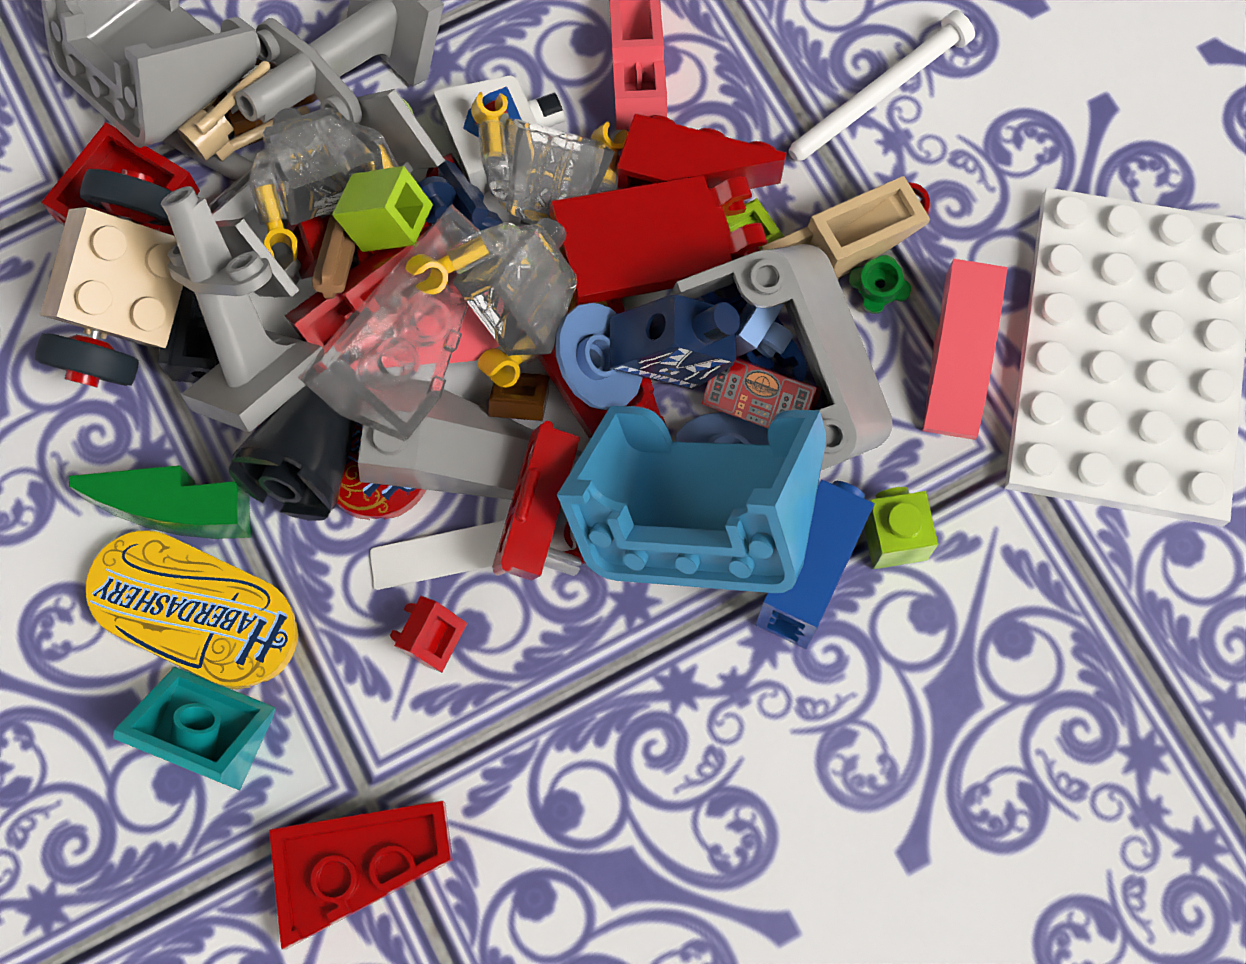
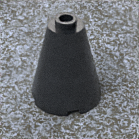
[228,363,362,521]

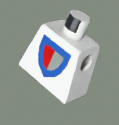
[434,75,565,194]

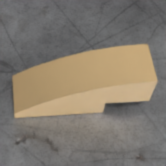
[760,176,930,307]

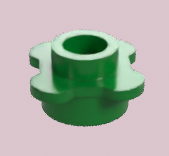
[849,255,911,314]

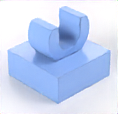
[736,302,794,358]

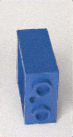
[756,479,875,649]

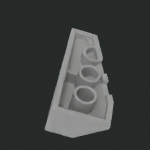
[358,376,582,500]

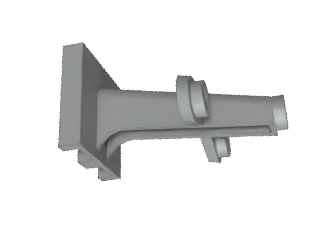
[236,0,444,130]
[161,186,331,433]

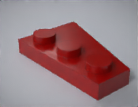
[269,801,453,950]

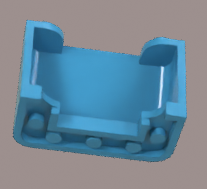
[557,406,826,593]

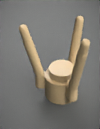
[177,61,310,162]

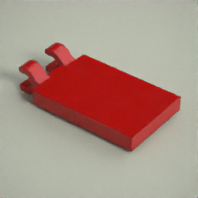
[549,175,767,306]

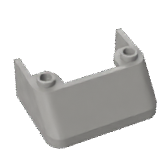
[208,89,445,298]
[669,244,892,470]

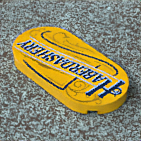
[86,531,298,690]

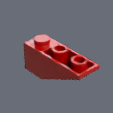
[617,113,787,190]

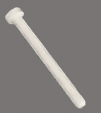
[789,10,975,161]

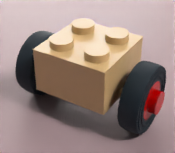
[35,169,183,388]

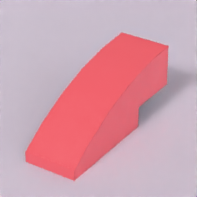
[609,0,667,130]
[922,258,1008,440]

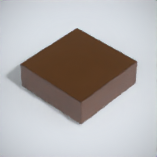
[489,373,550,421]

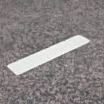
[370,508,577,590]

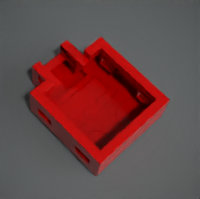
[41,122,200,236]

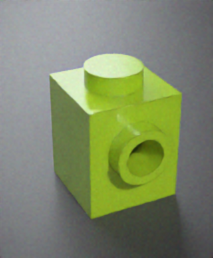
[332,166,433,252]
[864,487,939,570]

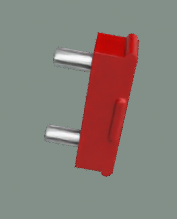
[492,420,581,581]

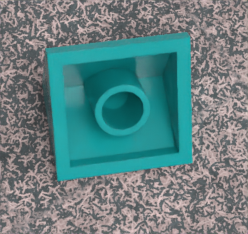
[113,667,276,791]

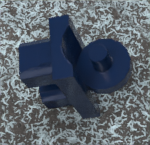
[417,160,504,253]

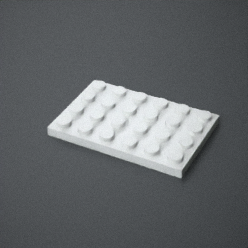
[1004,187,1246,527]

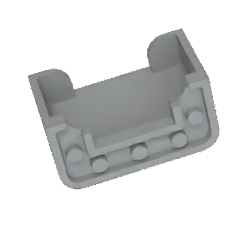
[41,0,261,148]

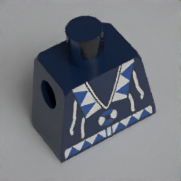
[610,295,740,390]

